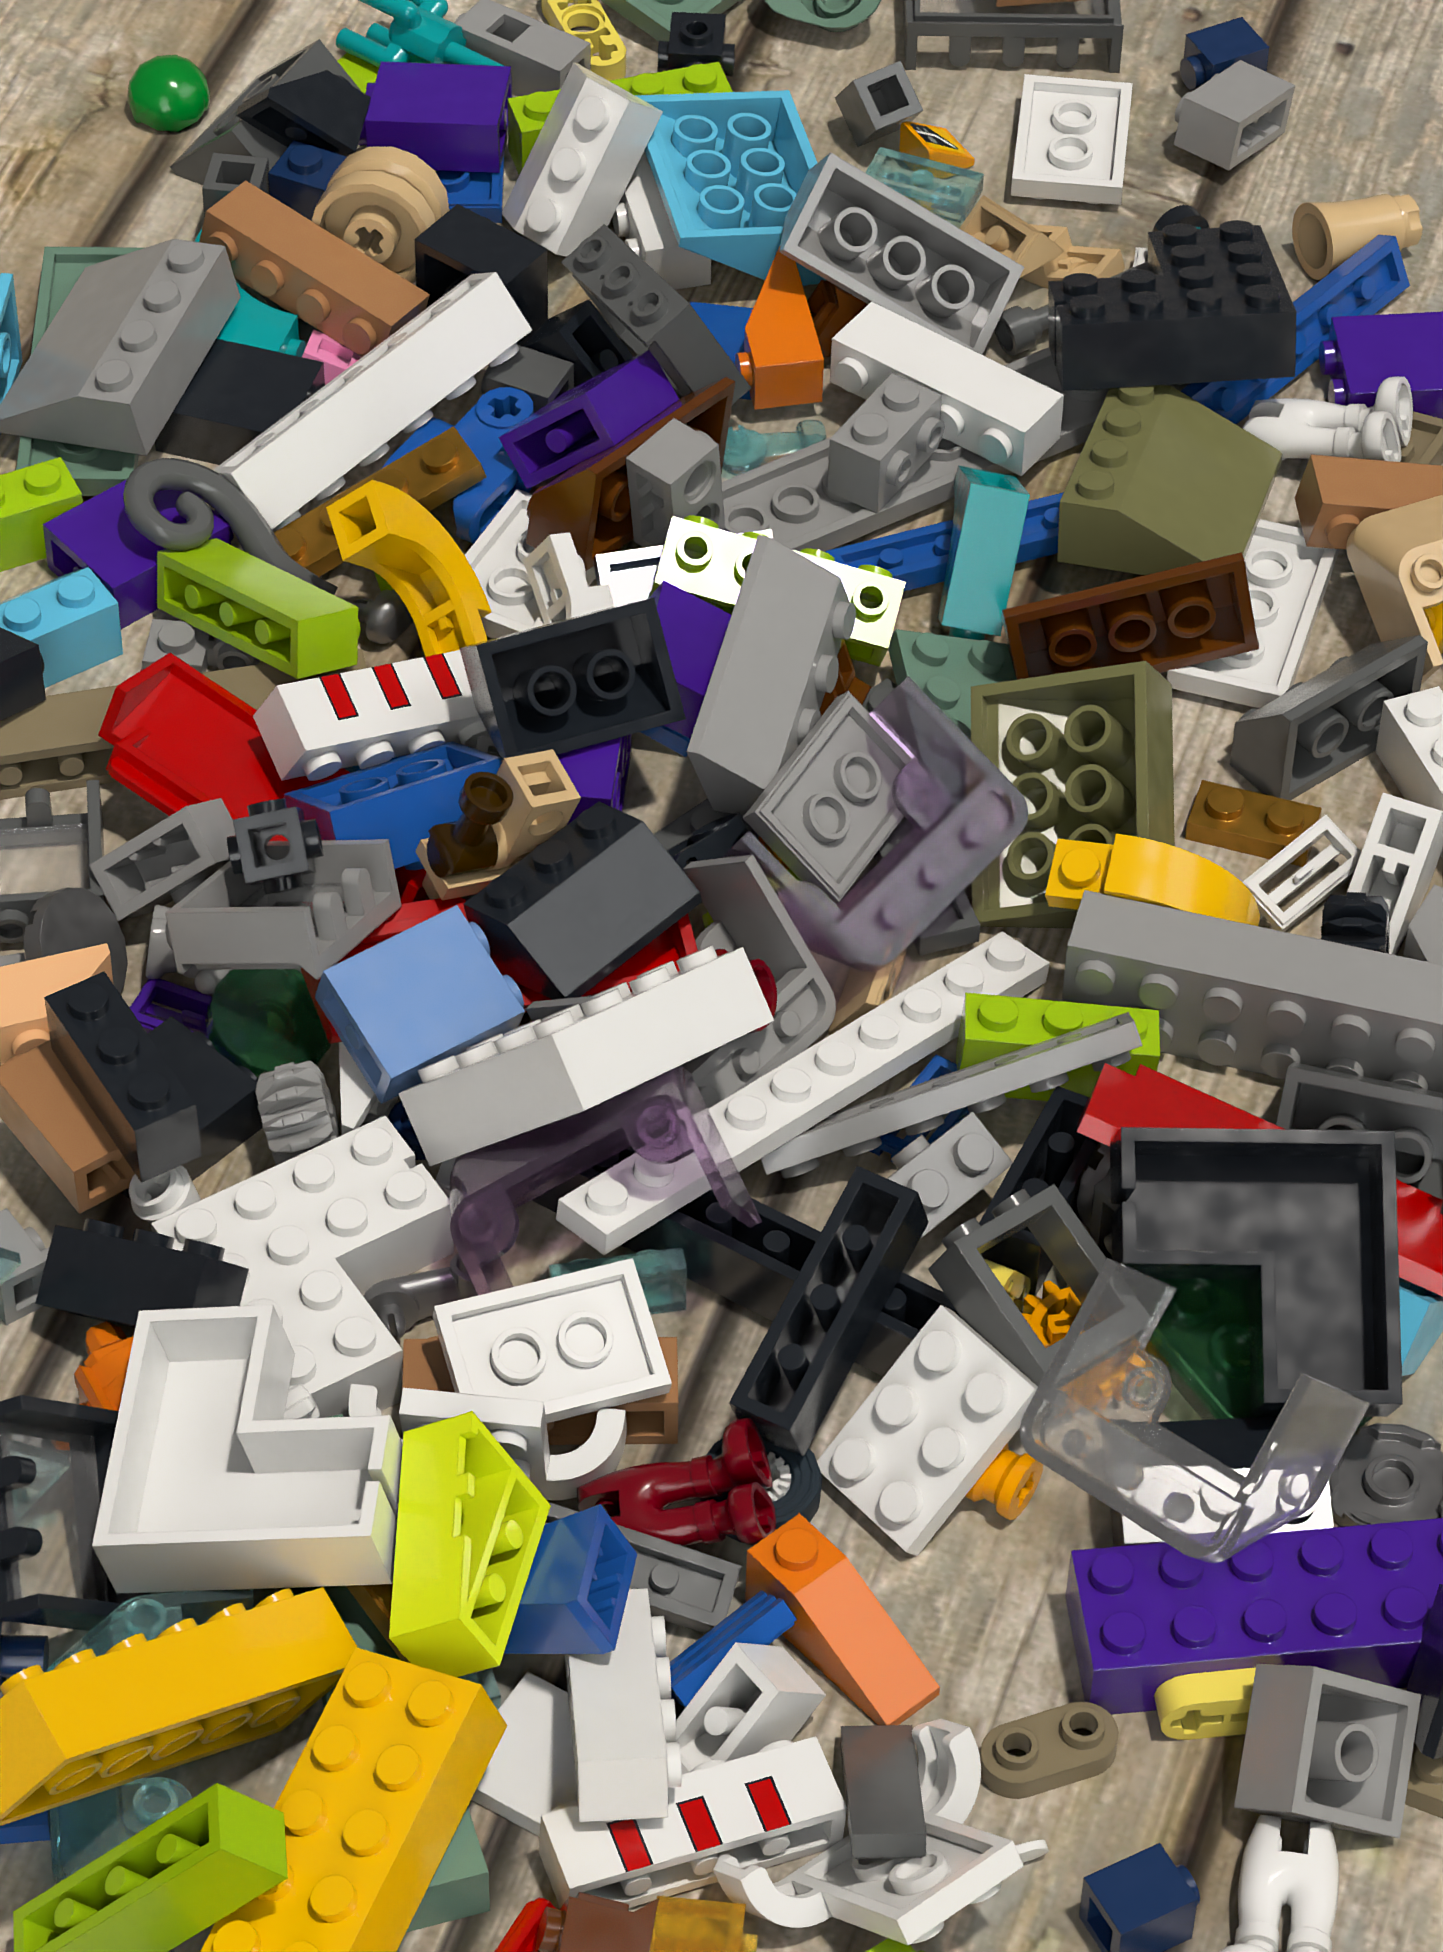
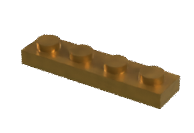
[274,426,486,577]

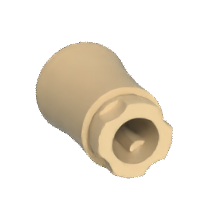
[1292,194,1423,280]

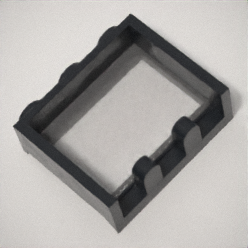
[0,1395,153,1635]

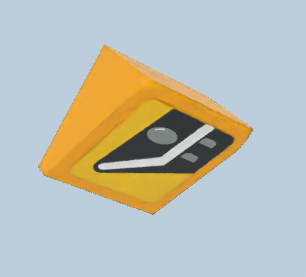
[899,121,975,182]

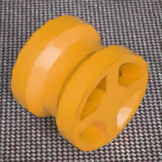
[965,1443,1043,1520]

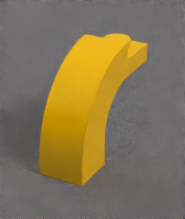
[326,479,492,657]
[1045,834,1260,926]

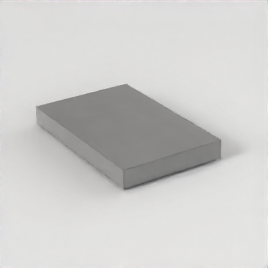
[743,691,931,908]

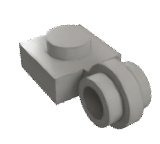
[142,619,260,673]

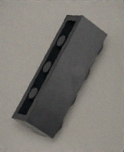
[729,1166,929,1458]

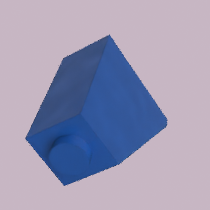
[504,1504,637,1654]

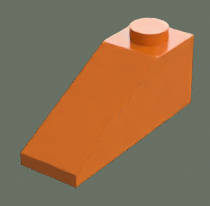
[735,246,824,410]
[745,1513,940,1725]

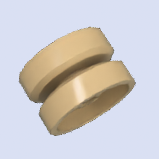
[312,147,449,283]

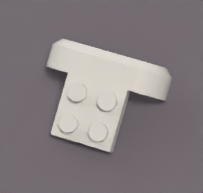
[348,1384,627,1500]
[713,1719,1024,1945]

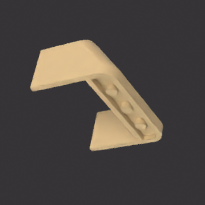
[1346,495,1443,684]

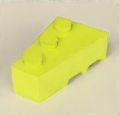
[389,1411,551,1677]

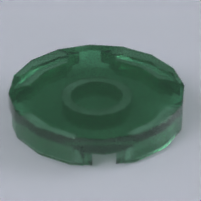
[206,969,331,1079]

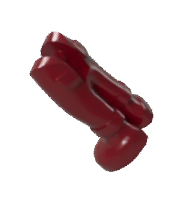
[576,1418,776,1547]

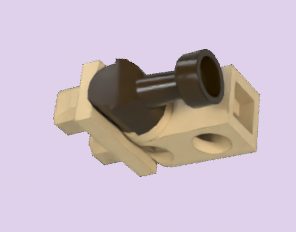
[415,749,581,901]

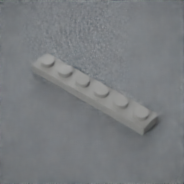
[761,1012,1143,1178]

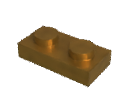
[1185,780,1322,867]

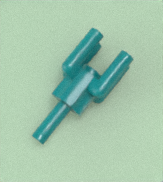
[336,0,504,68]

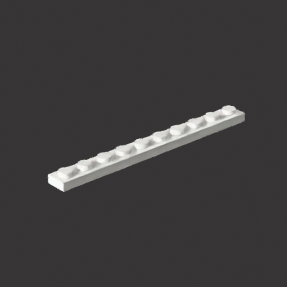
[556,931,1050,1255]

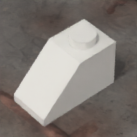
[676,1642,826,1775]

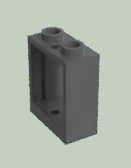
[928,1184,1148,1392]

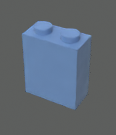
[315,905,525,1104]

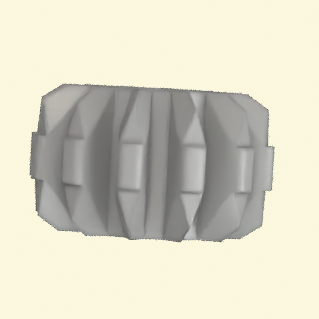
[255,1060,341,1165]

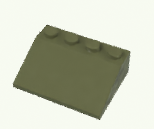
[1057,385,1282,575]
[971,661,1175,928]

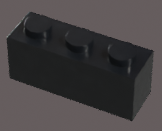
[44,971,202,1183]
[979,1086,1104,1296]
[35,1218,249,1328]

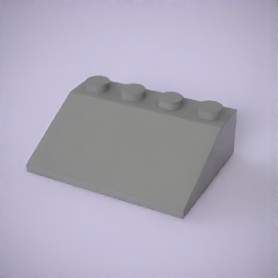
[0,239,241,456]

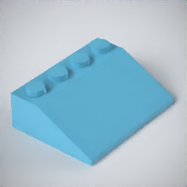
[635,90,826,286]

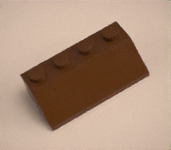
[526,377,736,571]
[1001,552,1259,680]

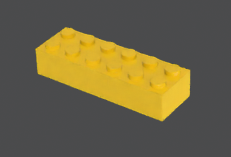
[0,1587,357,1826]
[200,1647,507,1952]

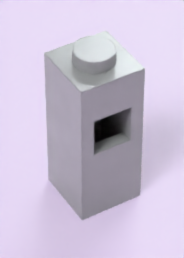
[454,0,591,96]

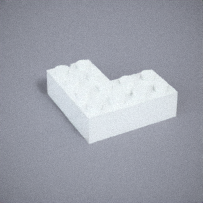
[398,945,774,1166]
[151,1116,454,1418]
[92,1305,403,1594]

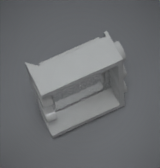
[165,839,402,980]

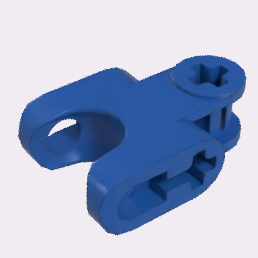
[381,387,534,544]

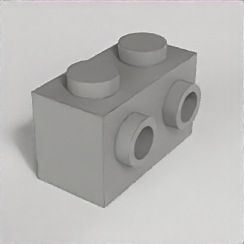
[828,373,945,514]

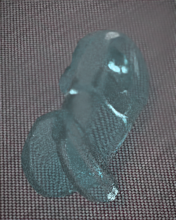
[722,420,827,476]

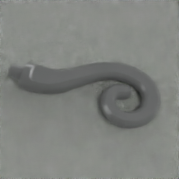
[123,458,338,595]

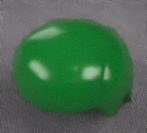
[127,55,210,131]

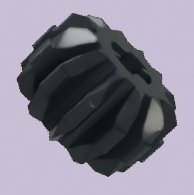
[1321,892,1390,954]

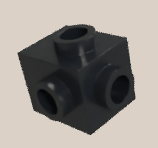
[658,12,735,77]
[227,798,324,895]

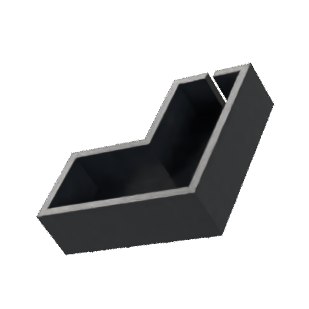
[1048,220,1296,391]
[1110,1127,1403,1417]

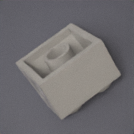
[1234,1664,1421,1839]

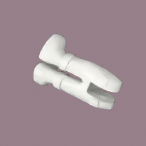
[1243,376,1413,462]
[1219,1815,1339,1952]

